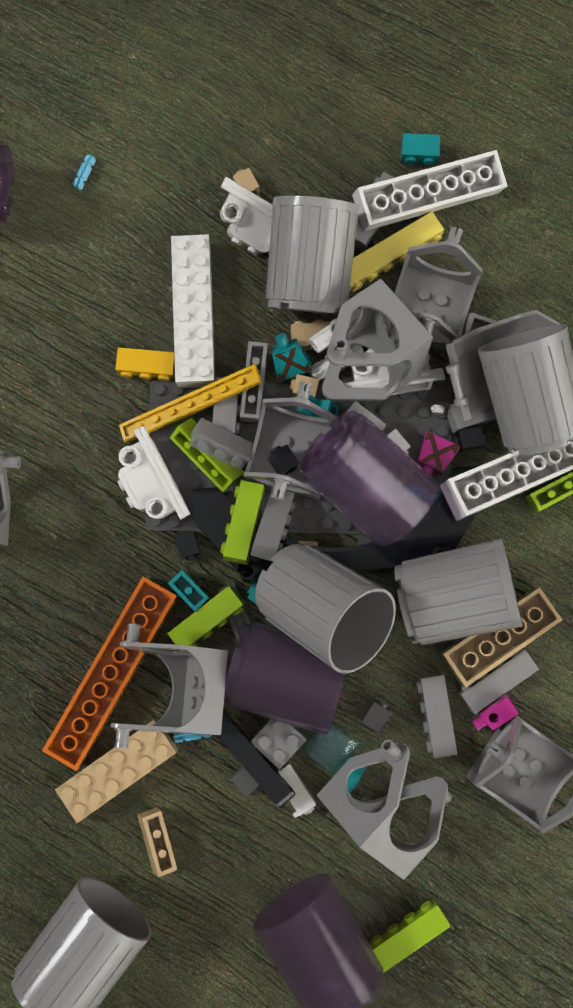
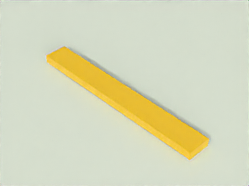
[119,364,262,443]

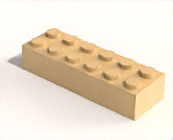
[440,587,562,687]
[55,717,179,823]

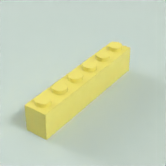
[349,211,444,292]

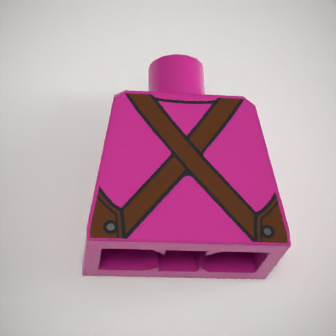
[416,431,461,481]
[472,693,519,731]

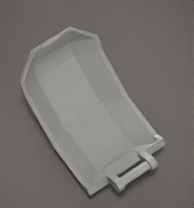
[445,309,560,421]

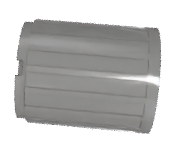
[265,196,359,314]
[478,324,573,455]
[395,538,523,645]
[255,544,396,673]
[11,877,151,1008]

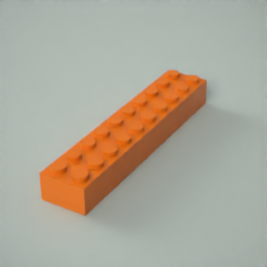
[42,576,179,771]

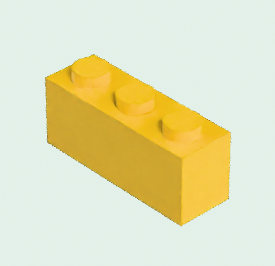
[115,347,175,381]

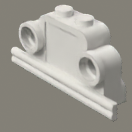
[220,177,273,256]
[344,349,445,401]
[117,426,191,520]

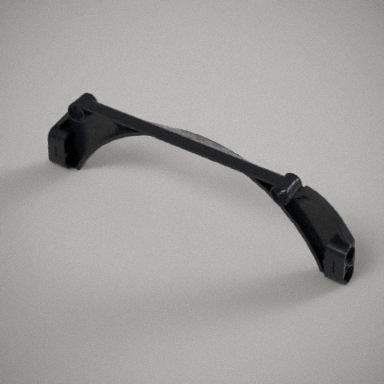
[193,465,481,584]

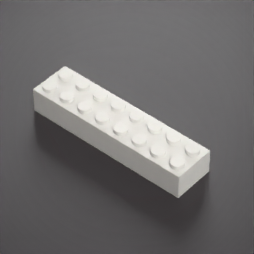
[352,150,508,231]
[171,234,216,388]
[440,438,573,521]

